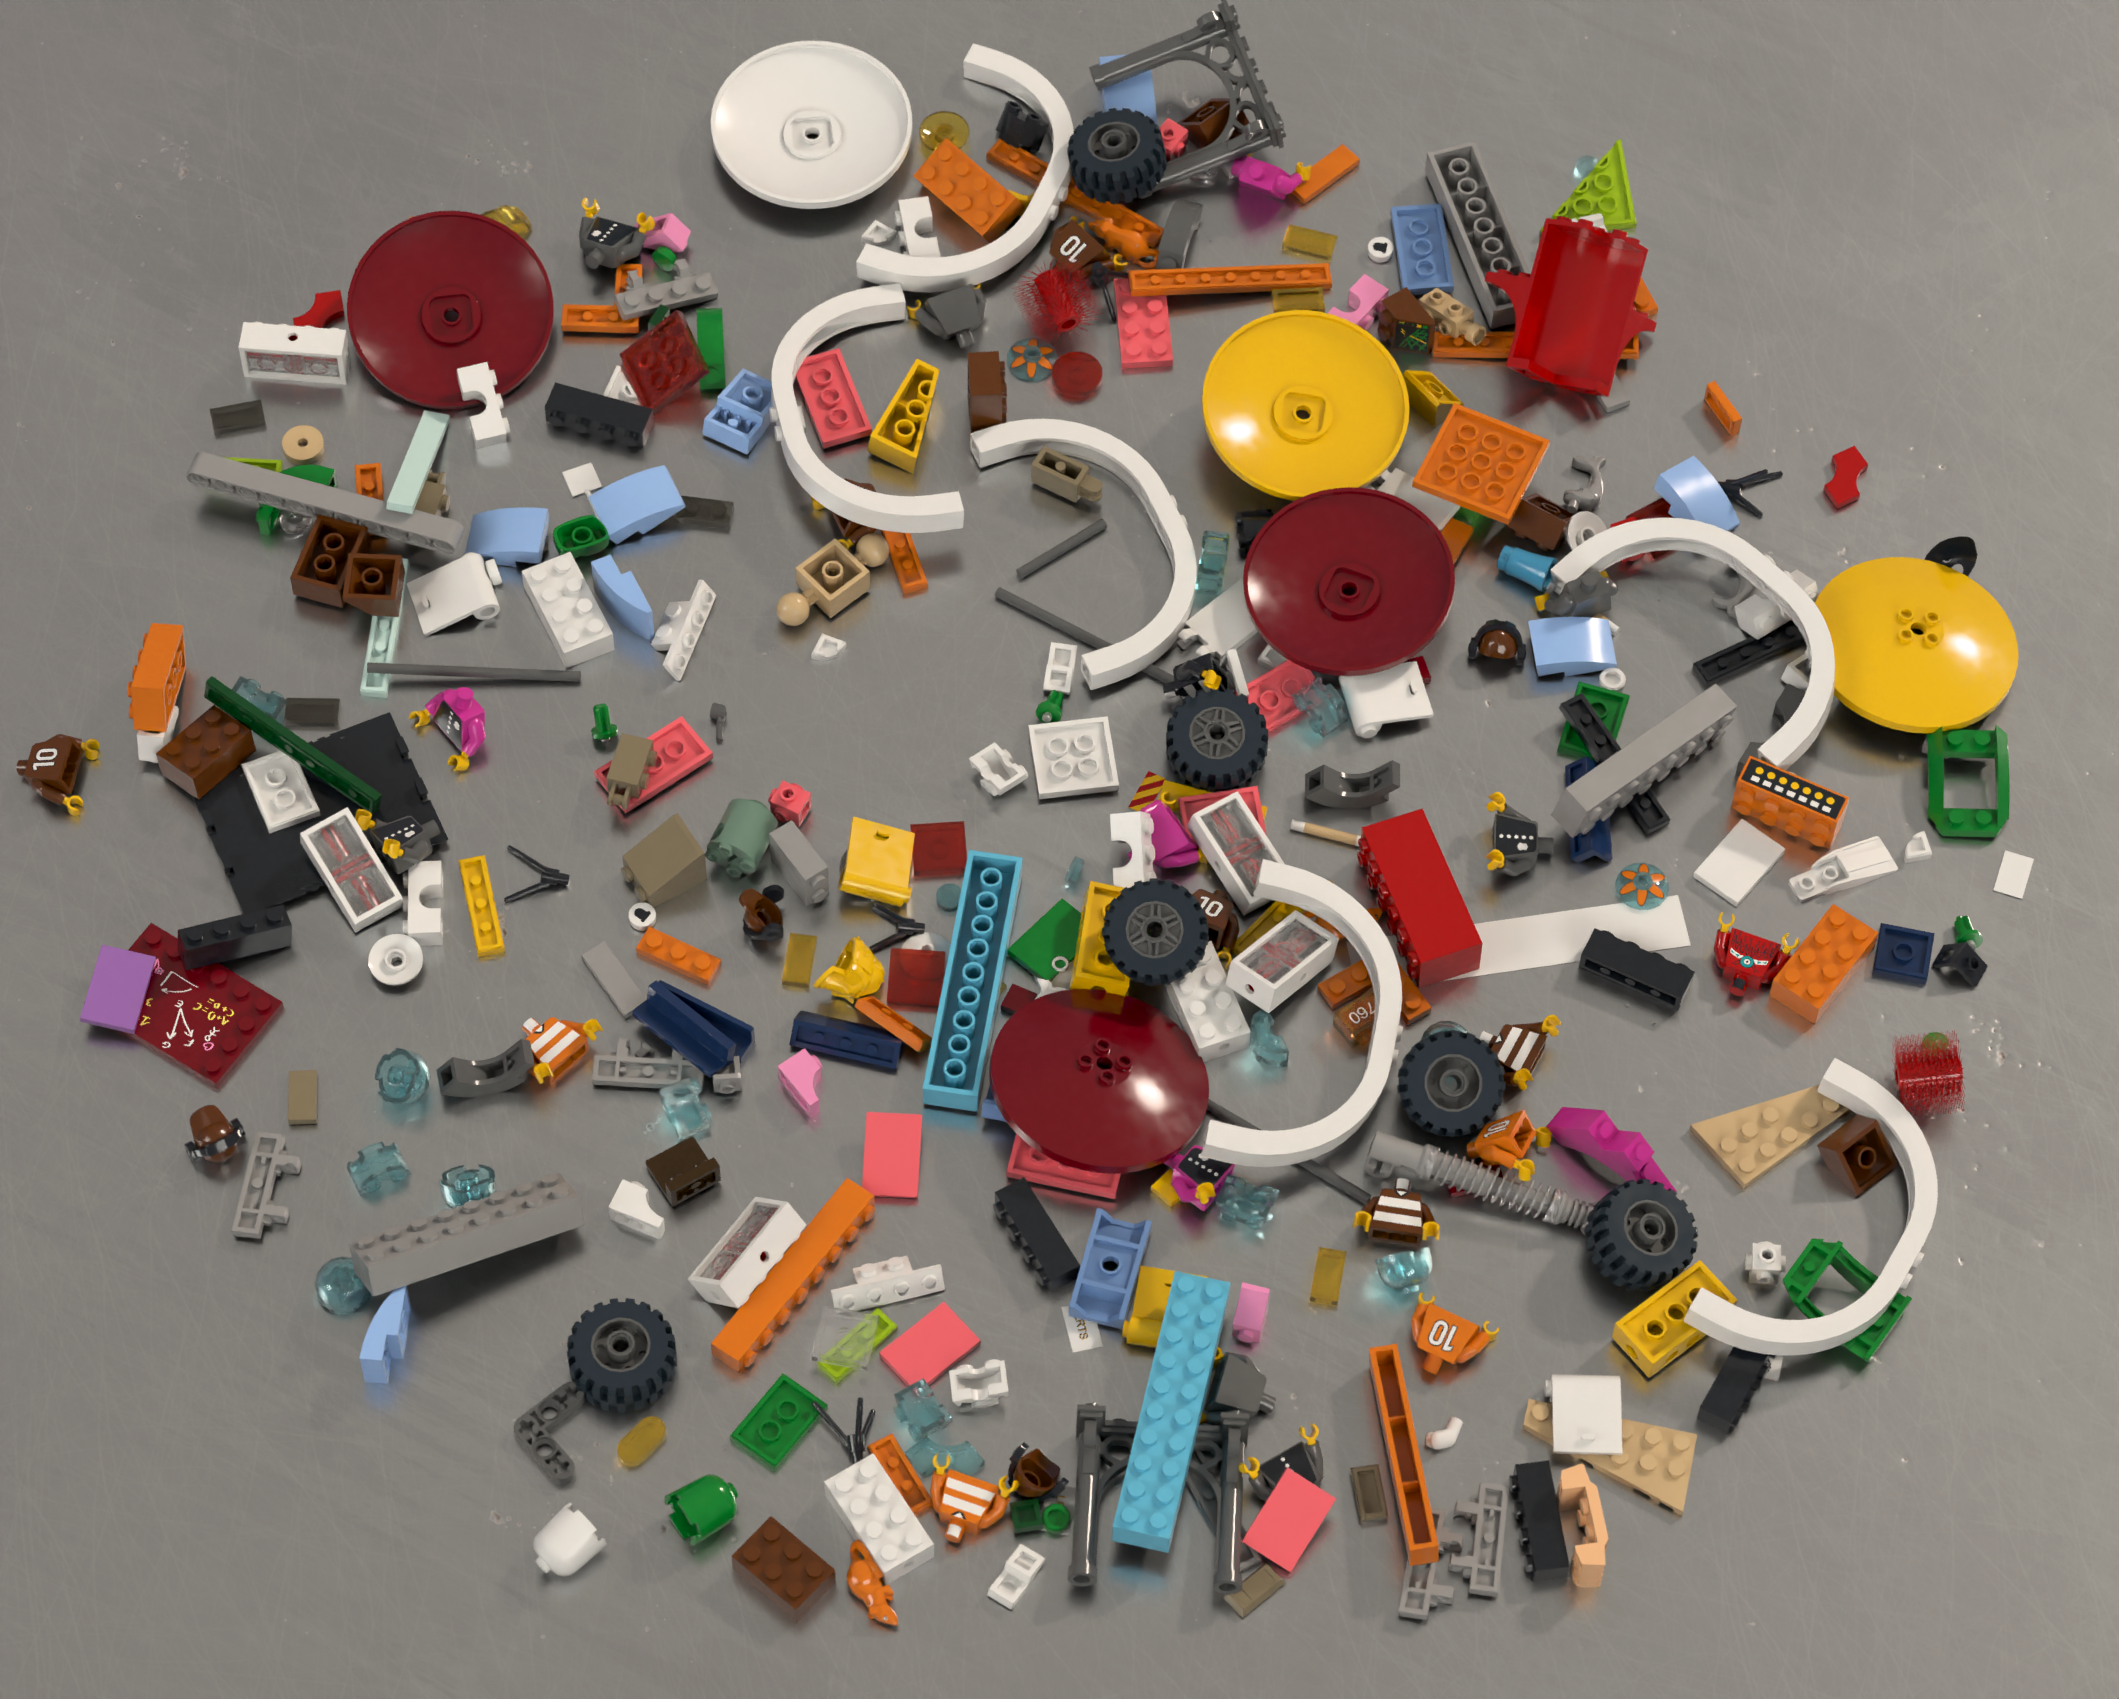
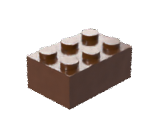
[968,351,1007,434]
[290,514,371,608]
[156,705,256,800]
[731,1516,836,1623]

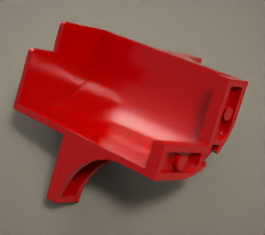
[1484,216,1657,397]

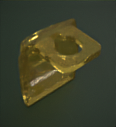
[481,205,532,235]

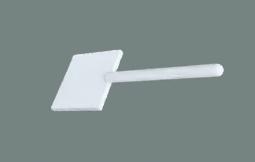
[562,463,602,519]

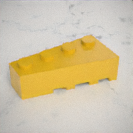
[867,359,940,474]

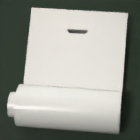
[407,552,500,636]
[1339,661,1434,738]
[1545,1374,1622,1455]

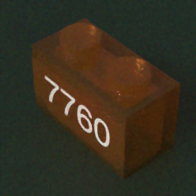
[1333,989,1375,1049]

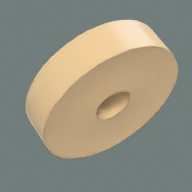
[282,425,325,465]

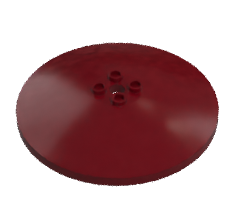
[347,211,554,410]
[1243,487,1455,676]
[989,989,1209,1174]

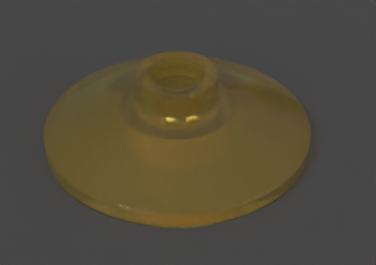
[919,111,970,151]

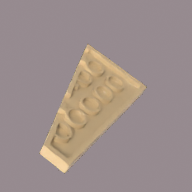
[1689,1085,1851,1189]
[1523,1399,1697,1516]

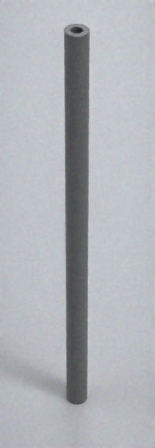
[995,587,1174,683]
[367,662,581,682]
[1206,1099,1372,1204]

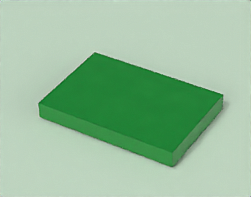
[1557,681,1630,762]
[1007,898,1081,982]
[730,1373,828,1471]

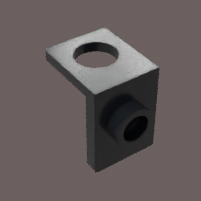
[1932,942,1988,987]

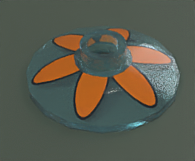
[1007,338,1057,381]
[1615,863,1669,910]

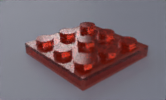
[619,310,710,416]

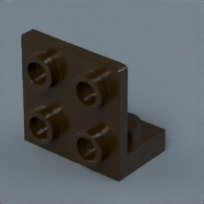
[645,1136,721,1207]

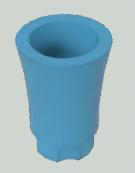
[1497,546,1558,593]

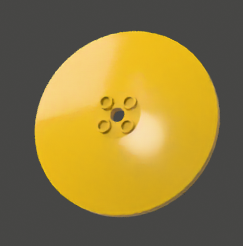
[1201,310,1409,501]
[1815,557,2019,734]

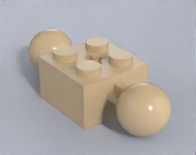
[776,533,890,626]

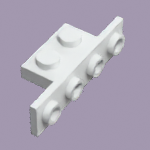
[651,580,716,681]
[831,1256,945,1316]

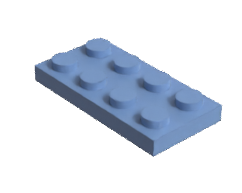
[1390,204,1454,295]

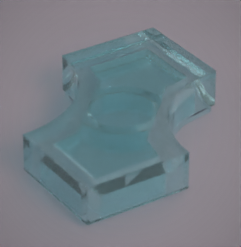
[904,1436,985,1477]

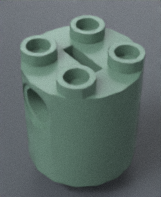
[705,798,778,878]

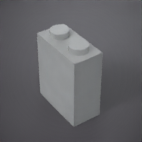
[769,820,829,907]

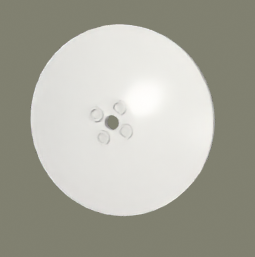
[711,41,912,209]

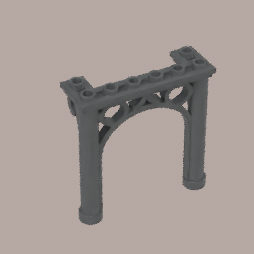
[1089,0,1286,199]
[1068,1403,1250,1594]

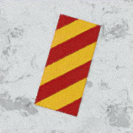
[1128,771,1166,811]

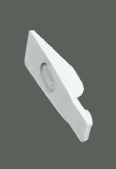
[1789,836,1898,902]

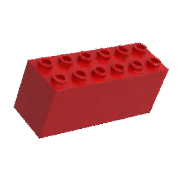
[1357,808,1483,989]

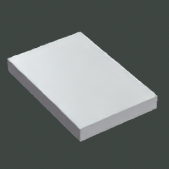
[241,751,320,834]
[1693,819,1785,907]

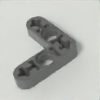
[514,1381,585,1485]

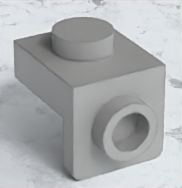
[713,1056,742,1094]

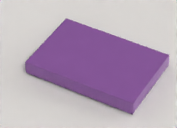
[80,945,156,1034]

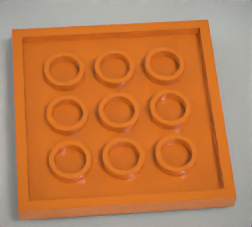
[1412,403,1550,525]

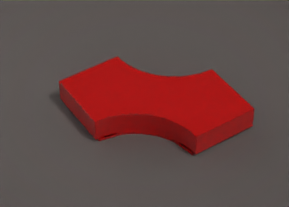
[293,290,345,328]
[1823,446,1868,509]

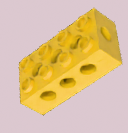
[1069,881,1130,996]
[1612,1260,1738,1378]

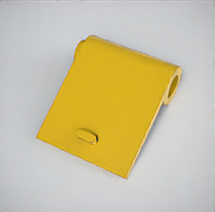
[838,816,915,907]
[1122,1266,1207,1348]

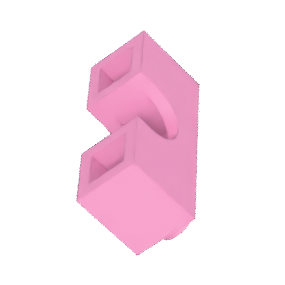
[1328,274,1389,330]

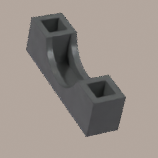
[1735,683,1806,776]

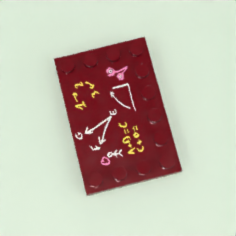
[84,923,284,1088]

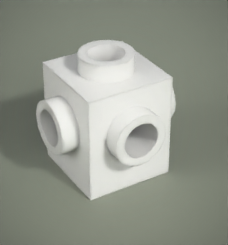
[1744,1241,1786,1285]

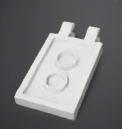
[1364,468,1461,531]
[1177,578,1258,661]

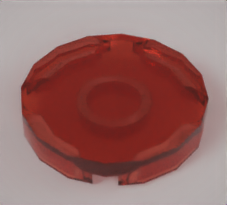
[1052,351,1103,399]

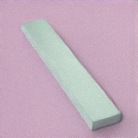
[387,410,450,514]
[360,558,409,698]

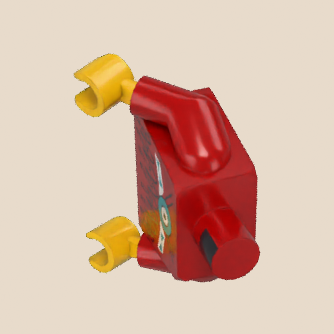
[1713,912,1800,996]

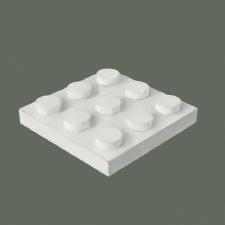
[1028,716,1119,799]

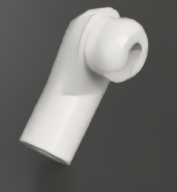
[1425,1417,1463,1449]

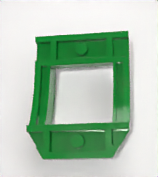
[1926,725,2010,837]
[1782,1238,1912,1362]

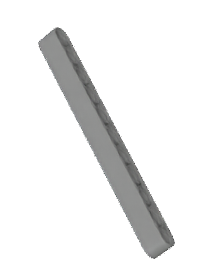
[186,452,464,554]

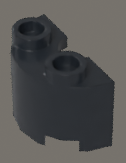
[996,101,1049,152]
[1235,509,1274,559]

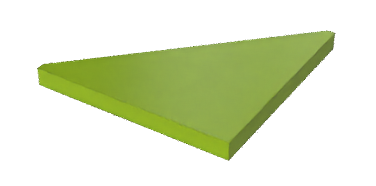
[1539,139,1637,237]

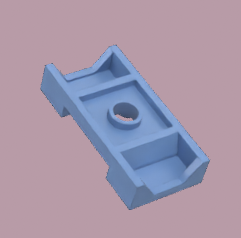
[1068,1208,1152,1329]

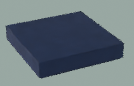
[1872,923,1935,984]

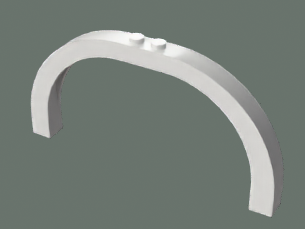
[856,43,1074,292]
[769,283,964,533]
[970,419,1197,690]
[1550,518,1835,771]
[1201,859,1403,1167]
[1683,1058,1938,1356]

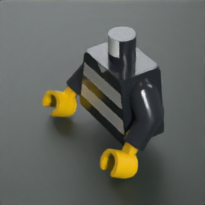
[1163,653,1229,699]

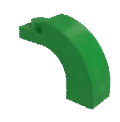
[697,308,726,389]
[256,465,337,536]

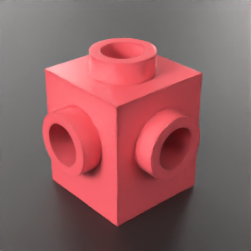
[1159,118,1189,162]
[768,781,812,827]

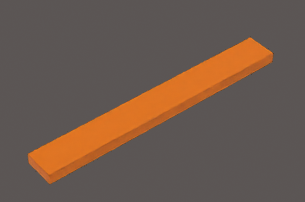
[986,138,1164,249]
[1128,263,1332,297]
[1433,331,1639,359]

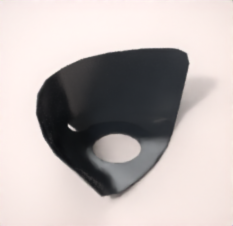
[1924,536,1977,576]

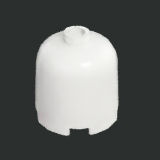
[533,1502,608,1577]

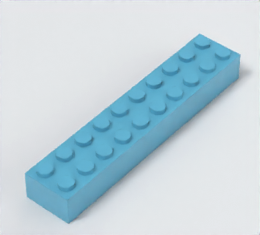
[923,850,1023,1112]
[1112,1271,1230,1553]

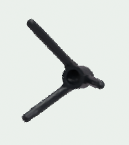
[1081,262,1128,322]
[1717,469,1783,517]
[504,845,570,903]
[869,902,925,952]
[812,1397,876,1464]

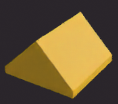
[1403,370,1465,428]

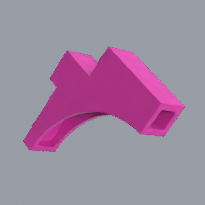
[1546,1107,1677,1192]

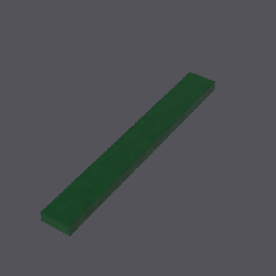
[204,676,382,815]

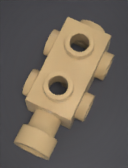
[1419,288,1487,345]

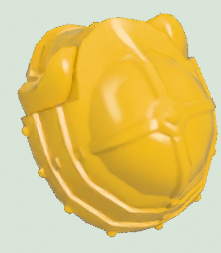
[813,936,885,1004]

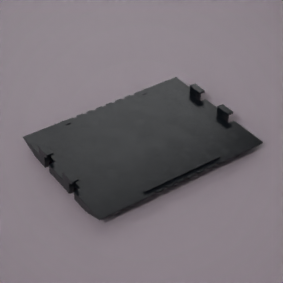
[192,712,448,914]

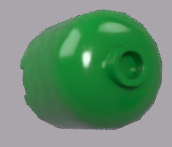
[664,1474,738,1546]

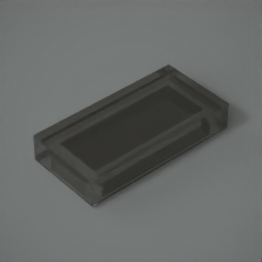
[210,399,266,435]
[284,698,341,726]

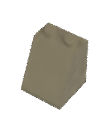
[621,813,707,908]

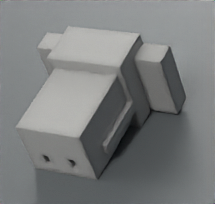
[635,1041,655,1058]

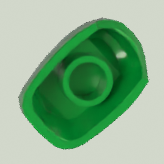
[553,515,610,558]

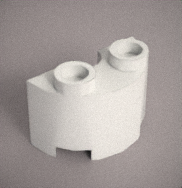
[969,742,1029,796]
[949,1359,1008,1408]

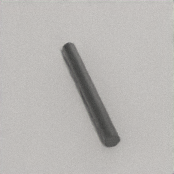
[1016,519,1107,579]

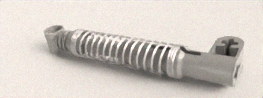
[1364,1130,1597,1235]

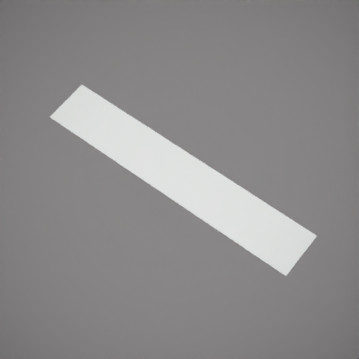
[1346,895,1691,992]

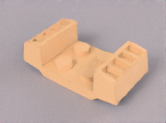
[1556,1463,1609,1587]

